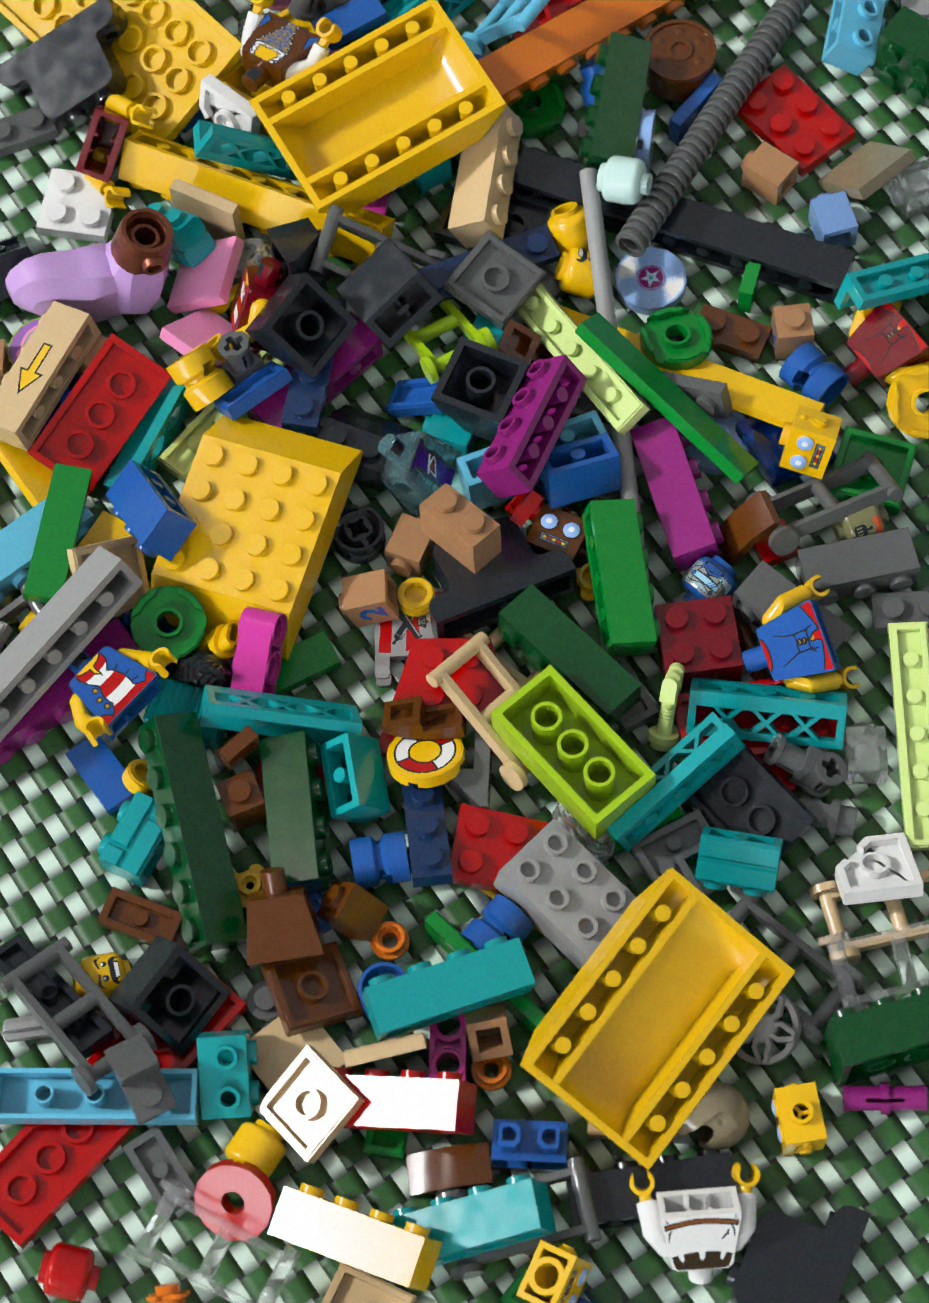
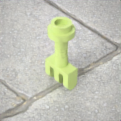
[648,663,684,752]

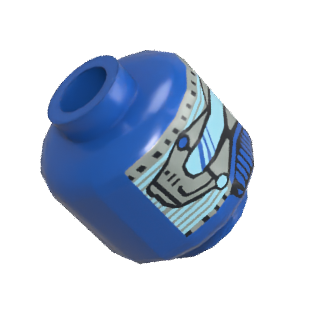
[681,555,737,601]

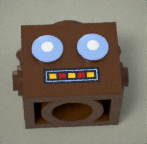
[526,503,587,569]

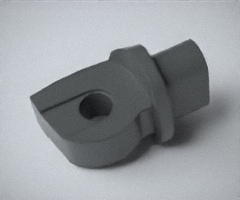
[799,798,858,839]

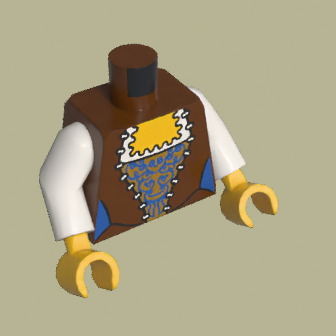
[240,0,342,92]

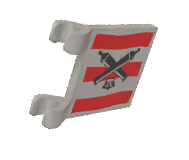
[374,588,444,687]

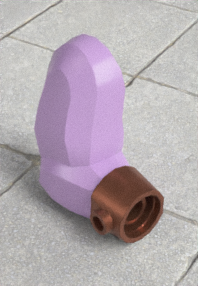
[5,207,173,323]

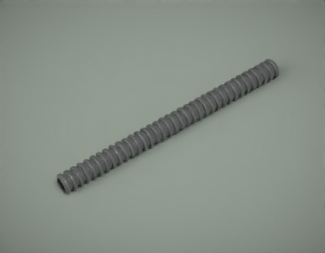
[616,0,813,257]

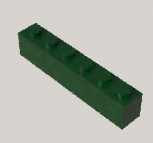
[138,711,247,954]

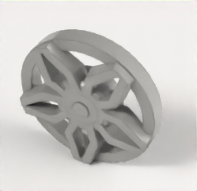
[736,992,801,1065]

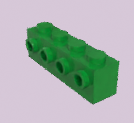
[582,499,660,657]

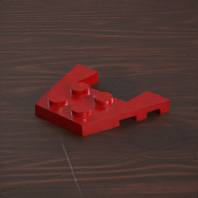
[379,638,515,755]

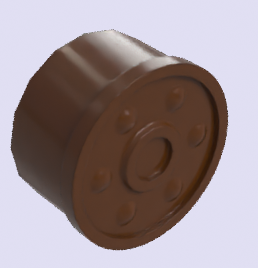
[645,19,717,102]

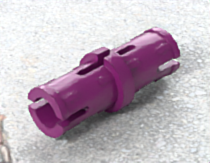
[842,1082,927,1115]

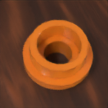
[370,921,410,961]
[471,1056,512,1091]

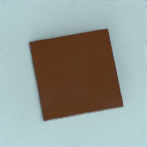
[260,941,364,1037]

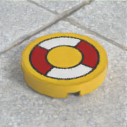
[386,736,465,788]

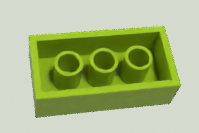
[491,665,656,841]

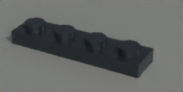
[0,933,115,1059]

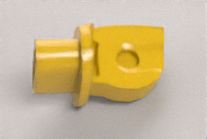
[194,620,239,660]

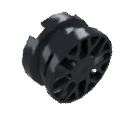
[333,505,386,564]

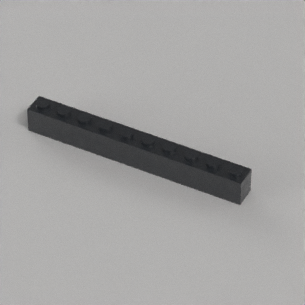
[513,144,855,305]

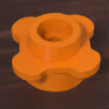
[146,1283,190,1303]

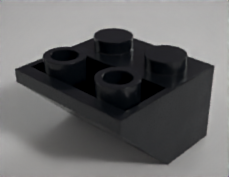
[336,237,443,348]

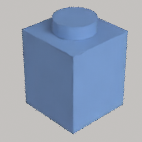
[808,191,858,248]

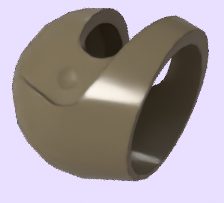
[675,1080,750,1150]

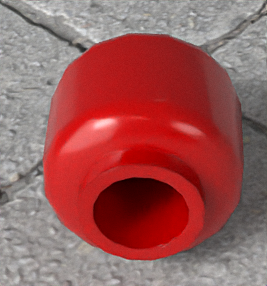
[37,1242,102,1302]

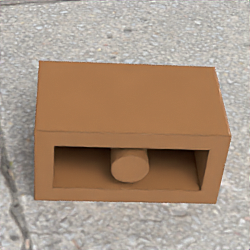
[419,483,502,574]

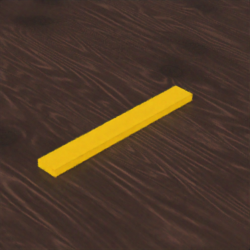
[560,305,825,428]

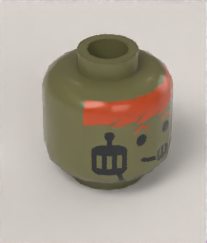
[831,503,889,541]

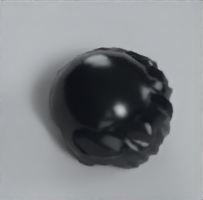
[174,651,233,688]

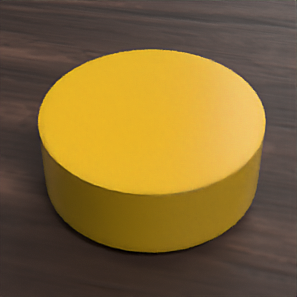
[397,577,435,617]
[122,759,154,797]

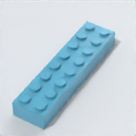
[0,1068,200,1125]

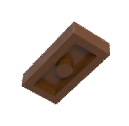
[700,303,772,363]
[96,887,182,945]

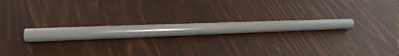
[579,168,658,654]

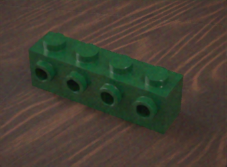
[579,31,652,174]
[499,584,642,727]
[259,730,333,893]

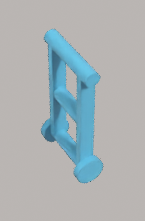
[461,0,550,55]

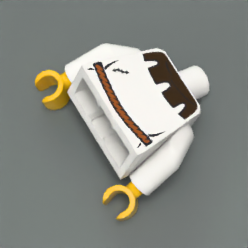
[630,1162,760,1285]

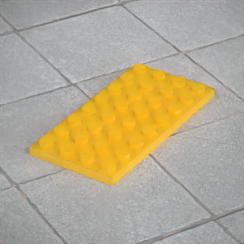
[0,0,242,142]

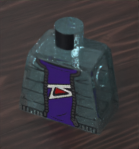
[378,431,462,517]

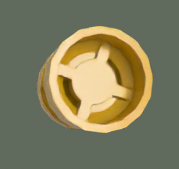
[166,342,234,412]

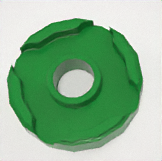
[508,80,566,139]
[640,307,713,371]
[131,585,208,660]

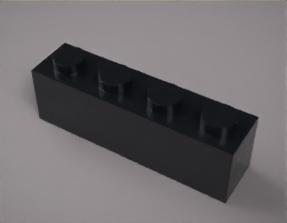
[566,1148,738,1230]

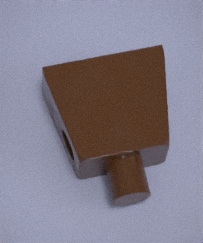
[247,866,325,966]

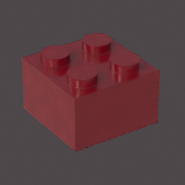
[654,595,743,691]

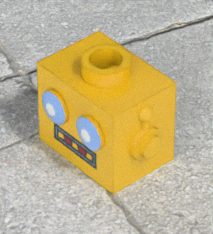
[778,404,842,480]
[771,1082,827,1156]
[516,1240,593,1303]

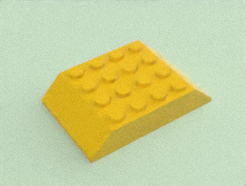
[249,0,507,213]
[151,415,363,661]
[520,868,796,1170]

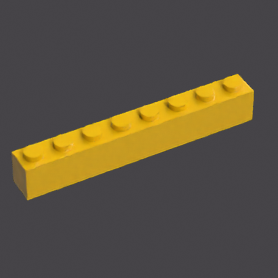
[118,130,395,267]

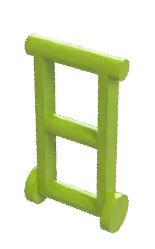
[403,299,498,385]

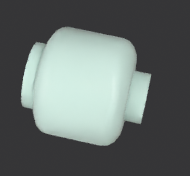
[597,155,653,206]

